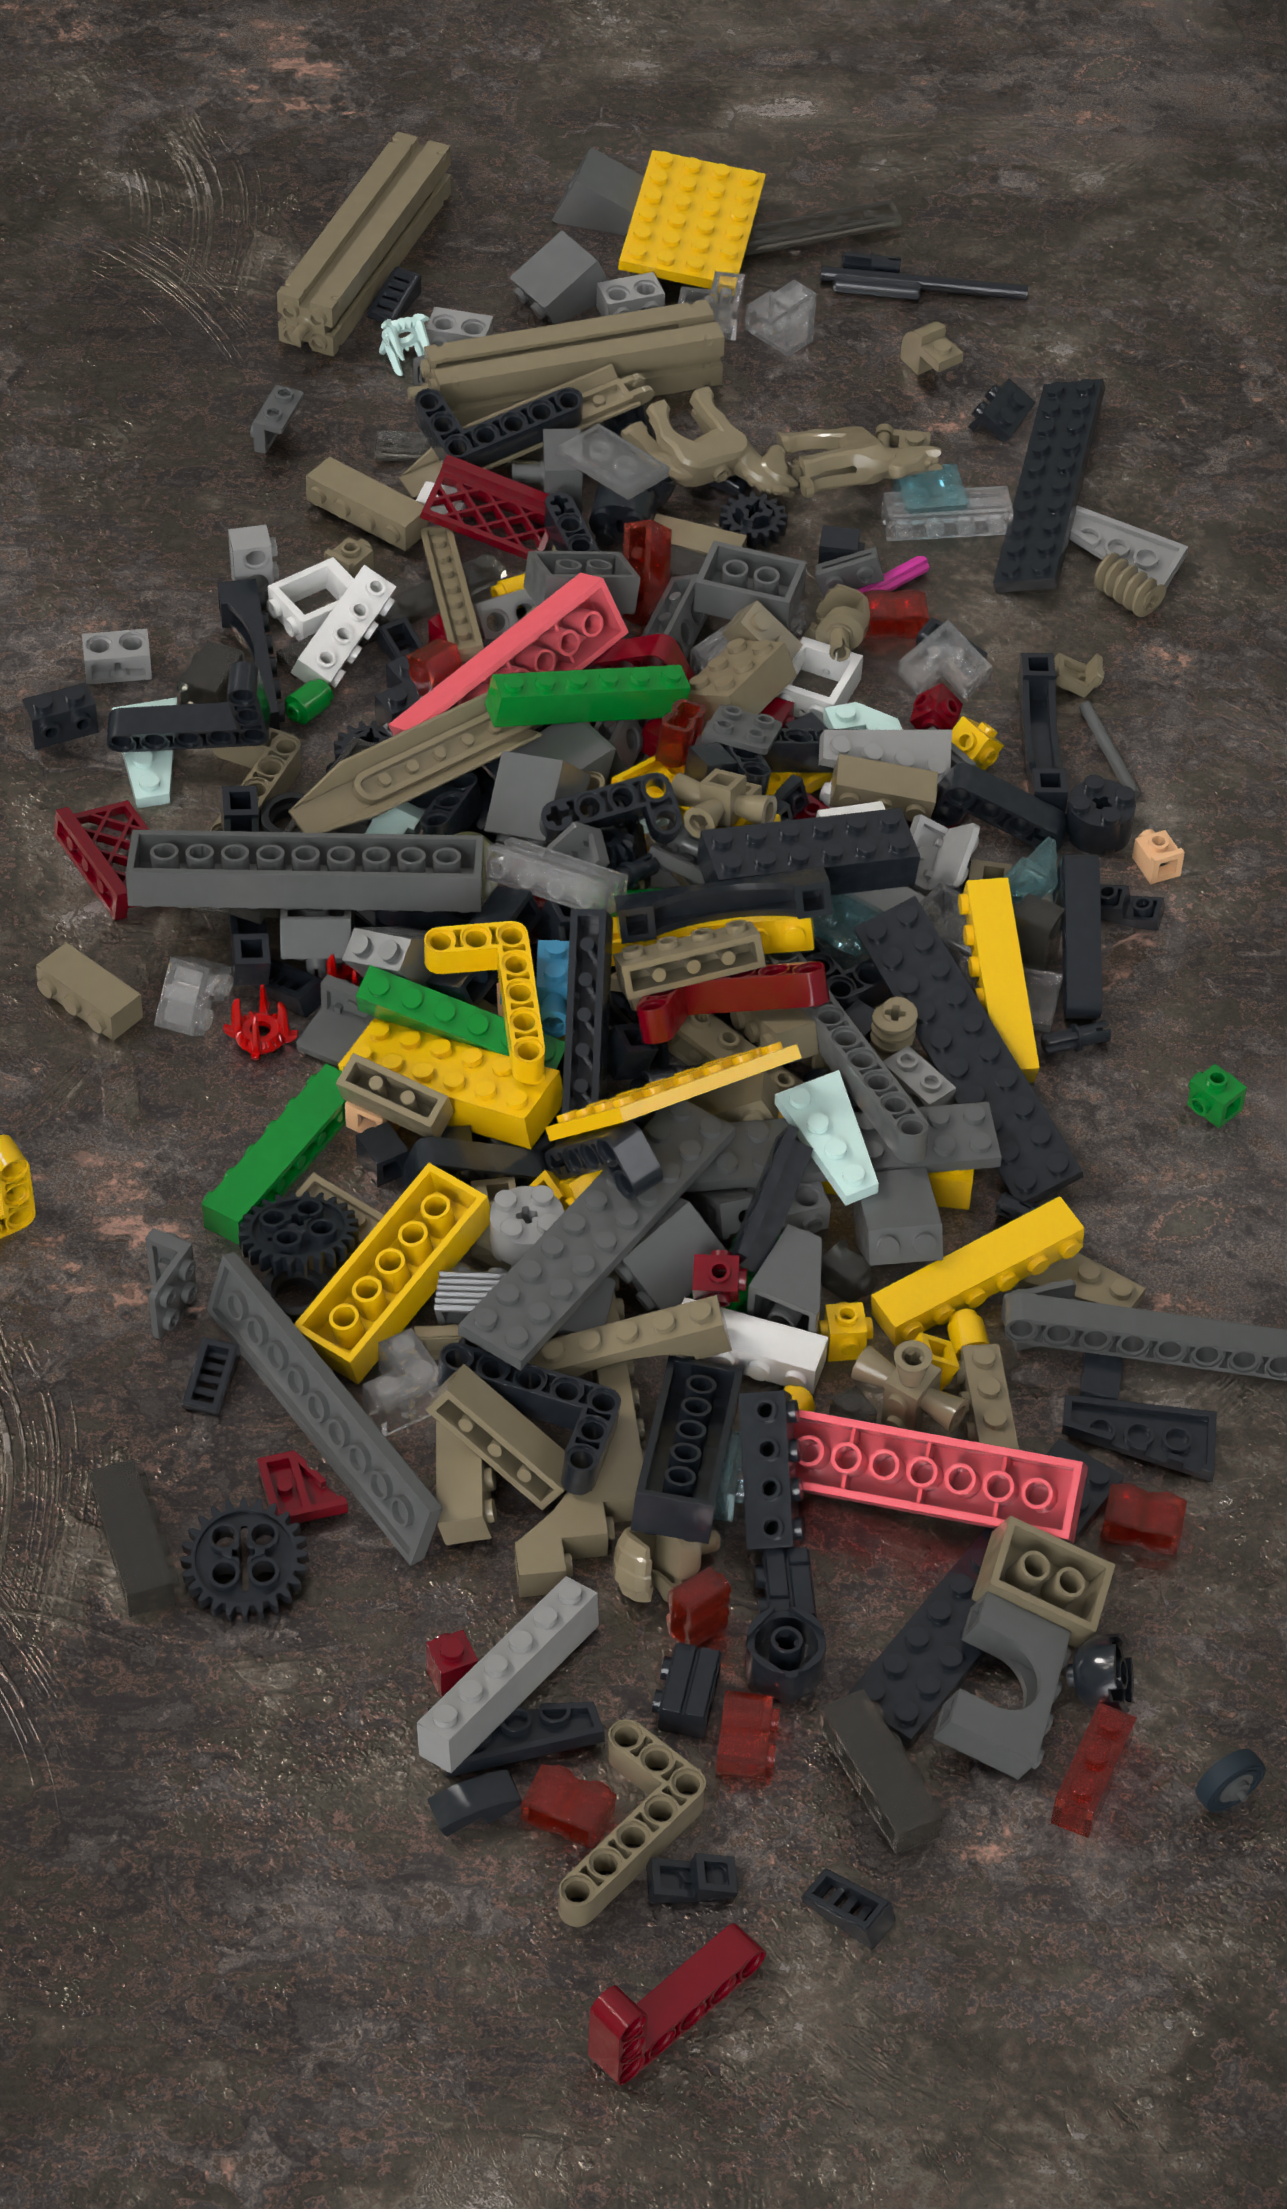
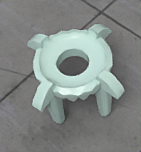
[379,313,430,376]

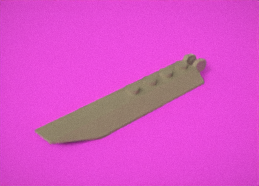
[399,364,655,499]
[289,692,543,833]

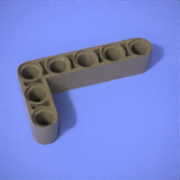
[210,727,302,832]
[558,1719,706,1927]

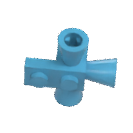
[500,940,569,1038]

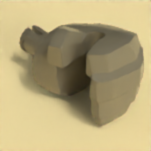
[804,584,870,662]
[613,1526,720,1602]

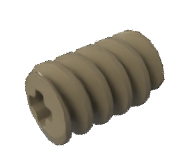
[1094,552,1167,617]
[869,996,918,1061]

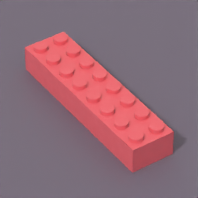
[388,573,629,736]
[793,1410,1088,1544]

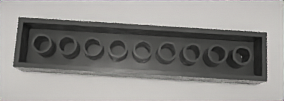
[126,830,484,913]

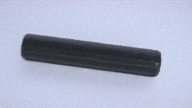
[833,275,921,300]

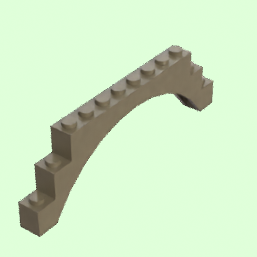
[470,1225,646,1597]

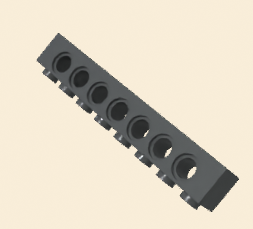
[594,574,709,775]

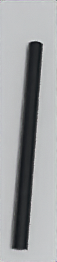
[821,266,1028,300]

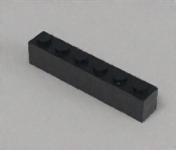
[562,909,613,1114]

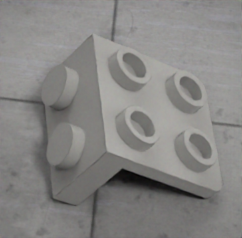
[910,815,980,895]

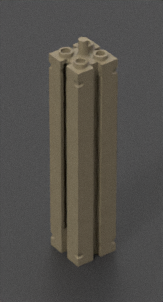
[277,131,451,357]
[407,299,725,427]

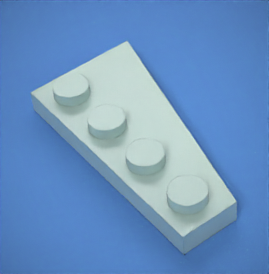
[112,697,178,809]
[775,1070,879,1206]

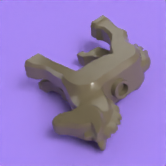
[621,386,799,498]
[777,426,943,498]

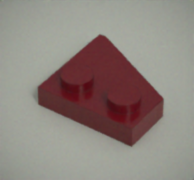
[257,1450,348,1525]

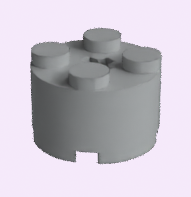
[490,1185,564,1268]

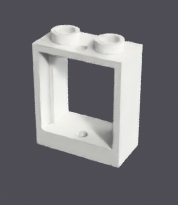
[266,557,354,647]
[776,636,863,723]

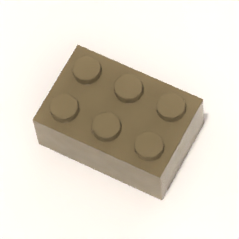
[685,638,797,728]
[971,1516,1115,1648]

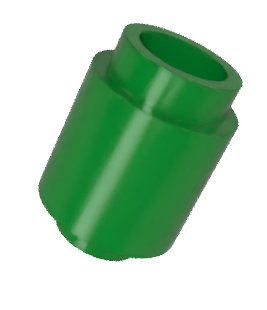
[285,679,333,725]

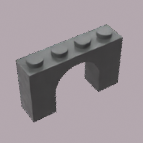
[933,1591,1071,1780]

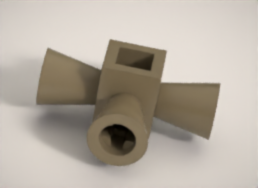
[671,768,777,839]
[851,1340,969,1433]

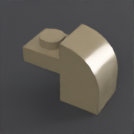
[900,322,963,375]

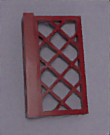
[420,454,550,560]
[53,800,150,921]

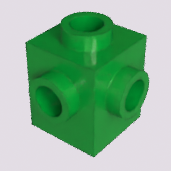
[1187,1064,1247,1128]

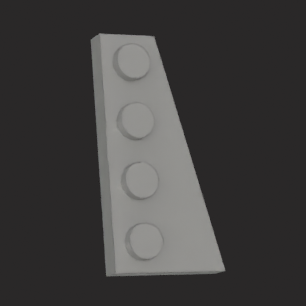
[1069,505,1188,588]
[818,730,952,784]

